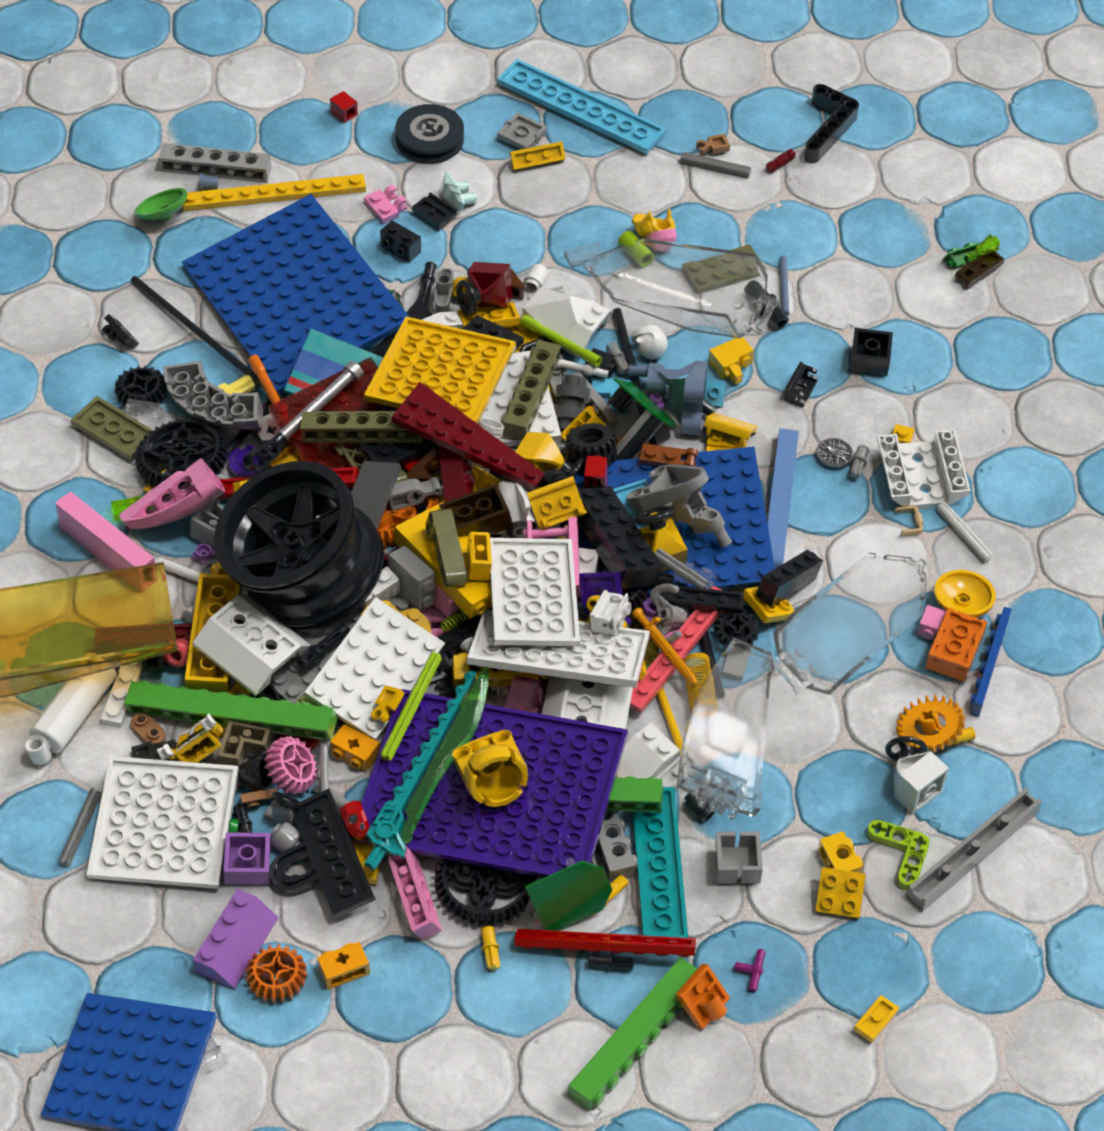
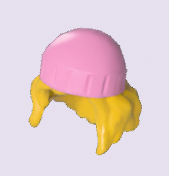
[631,209,677,252]

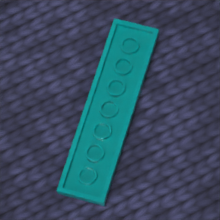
[632,787,689,938]

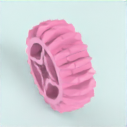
[264,736,319,795]

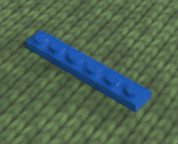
[969,607,1012,717]

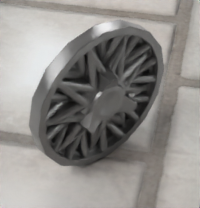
[816,438,853,468]

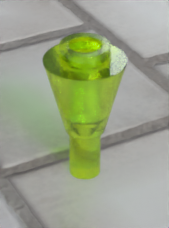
[967,234,1000,261]

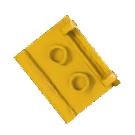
[704,413,758,446]
[527,476,587,529]

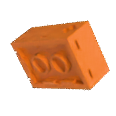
[926,608,988,682]

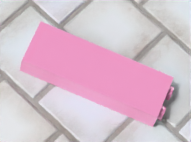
[55,491,158,594]

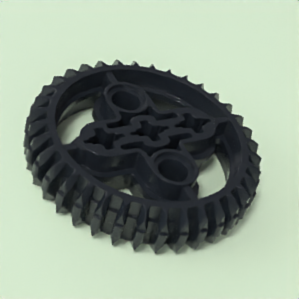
[135,417,228,488]
[434,858,538,928]

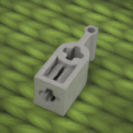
[389,477,442,511]

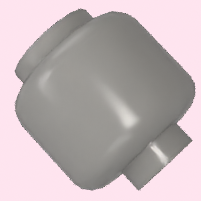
[270,822,303,853]

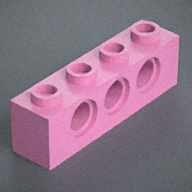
[387,846,443,940]

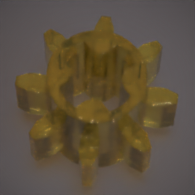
[643,638,661,665]

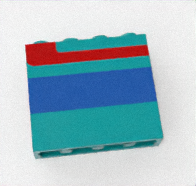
[284,329,383,411]

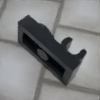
[102,314,139,348]

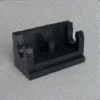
[784,362,818,407]

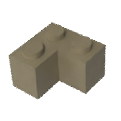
[217,720,272,767]

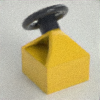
[515,432,584,489]
[635,506,687,572]

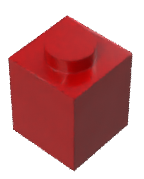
[330,91,358,123]

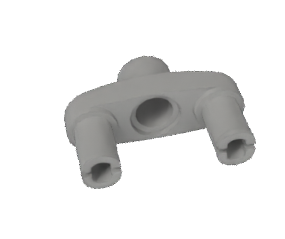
[435,268,454,313]

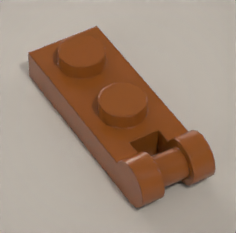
[640,443,698,467]

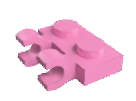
[364,184,407,224]

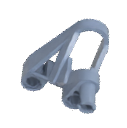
[629,361,708,436]

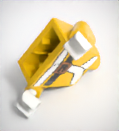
[156,714,223,763]

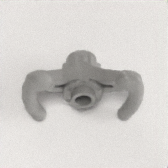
[650,584,687,644]

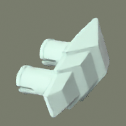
[440,171,477,212]

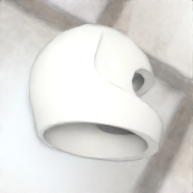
[631,325,668,359]

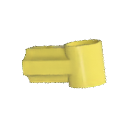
[218,375,256,394]

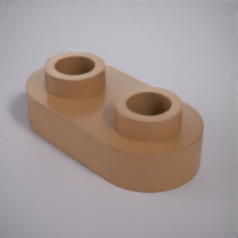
[131,713,166,745]

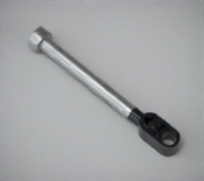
[243,360,364,471]

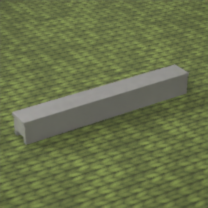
[906,788,1042,912]

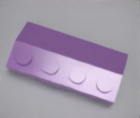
[193,888,278,990]

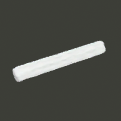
[937,502,993,562]

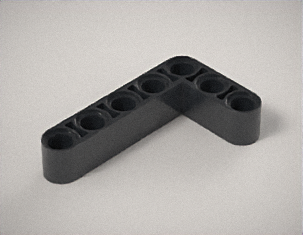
[804,84,859,163]

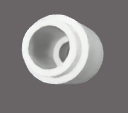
[524,264,549,292]

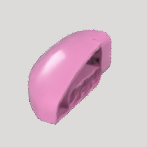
[119,458,225,529]

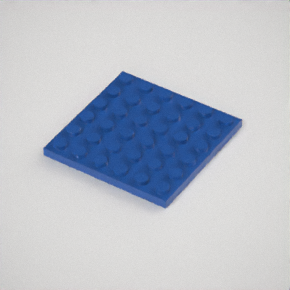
[41,993,217,1131]

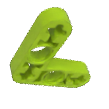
[867,820,930,891]

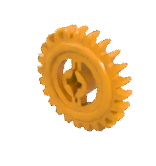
[896,695,965,752]

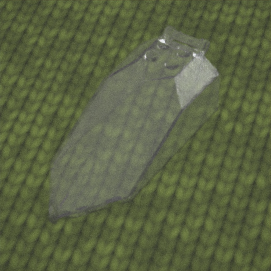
[583,238,779,339]
[769,553,926,695]

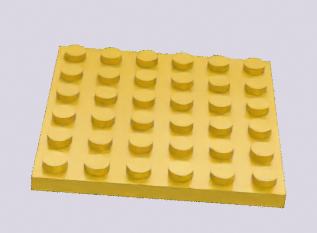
[364,317,516,424]

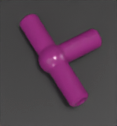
[734,949,766,992]

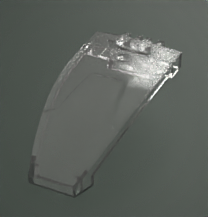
[676,637,775,820]

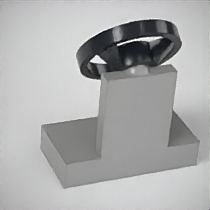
[264,792,302,830]

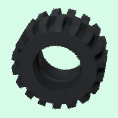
[566,423,617,471]

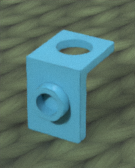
[704,379,726,407]

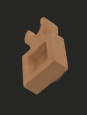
[696,134,730,155]
[240,788,278,808]

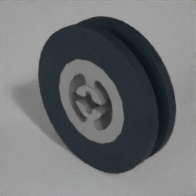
[395,104,464,163]

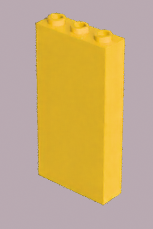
[393,502,492,618]

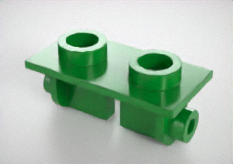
[943,242,983,268]

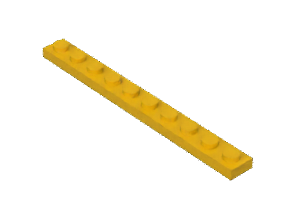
[183,174,366,211]

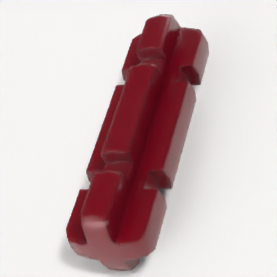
[766,149,796,173]

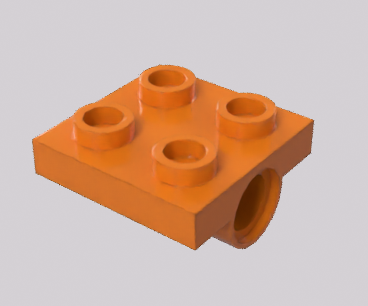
[675,964,730,1029]

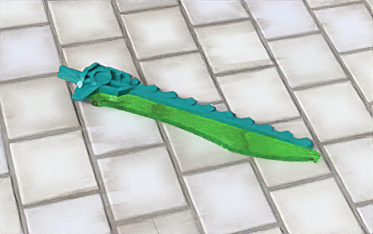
[364,667,489,871]

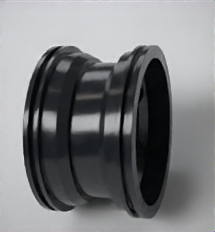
[214,461,384,632]

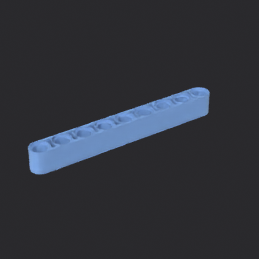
[767,428,799,568]

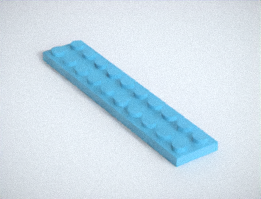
[497,59,666,154]

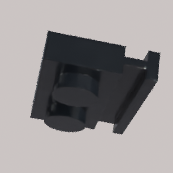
[412,192,458,229]

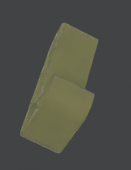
[426,509,467,587]

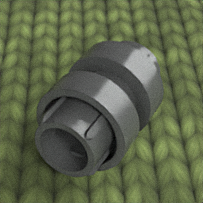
[554,375,591,432]

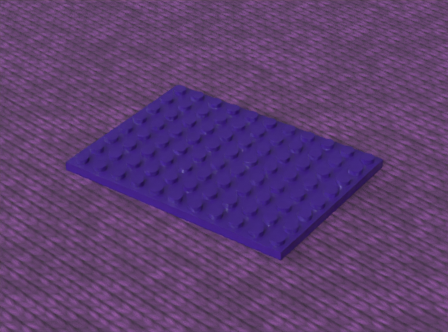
[350,689,628,878]

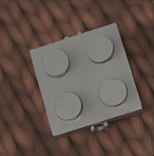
[497,112,547,149]

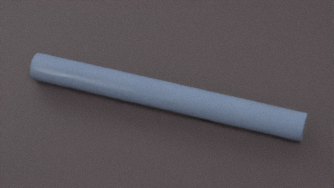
[779,256,790,316]

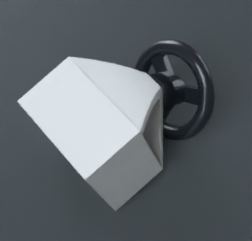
[885,736,949,814]

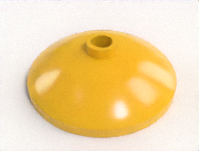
[934,570,996,617]

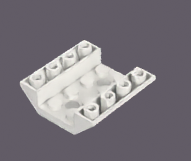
[877,430,971,509]
[192,595,310,696]
[542,676,633,729]

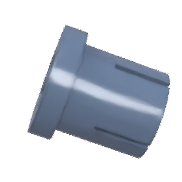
[199,173,218,191]

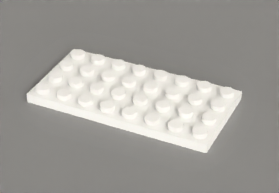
[467,609,650,688]

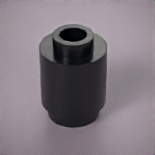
[684,790,716,823]

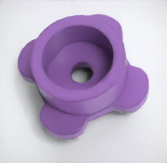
[646,393,665,409]
[192,544,216,564]

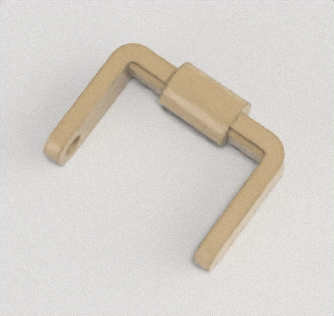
[895,505,924,537]

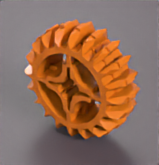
[245,943,307,1004]

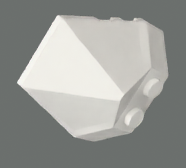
[522,287,613,358]

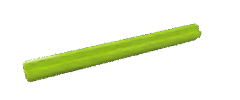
[380,652,442,761]

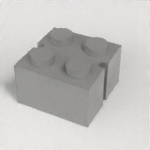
[714,832,763,883]

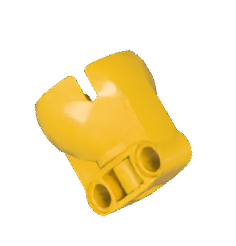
[452,730,528,807]

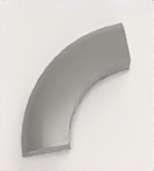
[163,361,263,430]

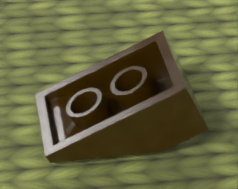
[439,483,514,534]

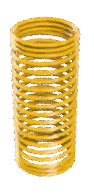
[683,652,718,719]

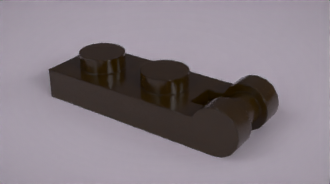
[954,248,1005,289]

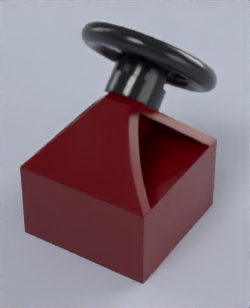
[456,262,512,317]

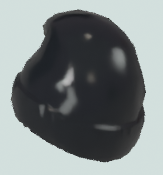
[238,749,273,792]

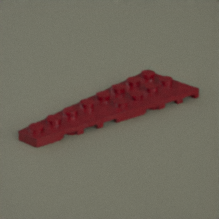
[391,382,545,490]

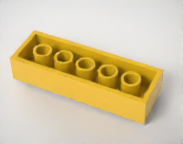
[185,573,242,693]

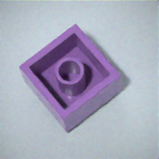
[224,833,271,885]

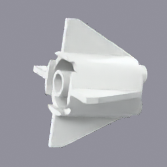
[496,480,561,538]

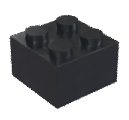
[849,328,893,376]

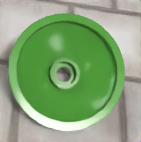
[135,188,188,221]

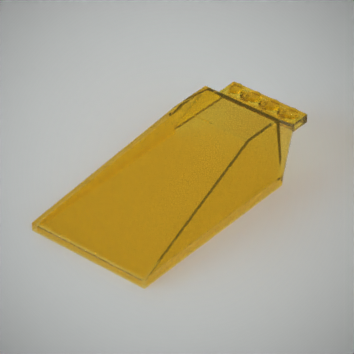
[0,562,178,698]

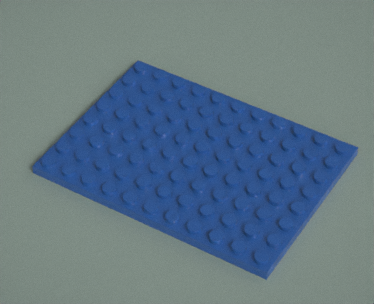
[182,194,409,394]
[545,447,775,602]

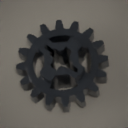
[714,610,760,650]

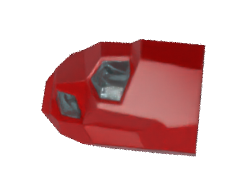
[339,801,369,840]

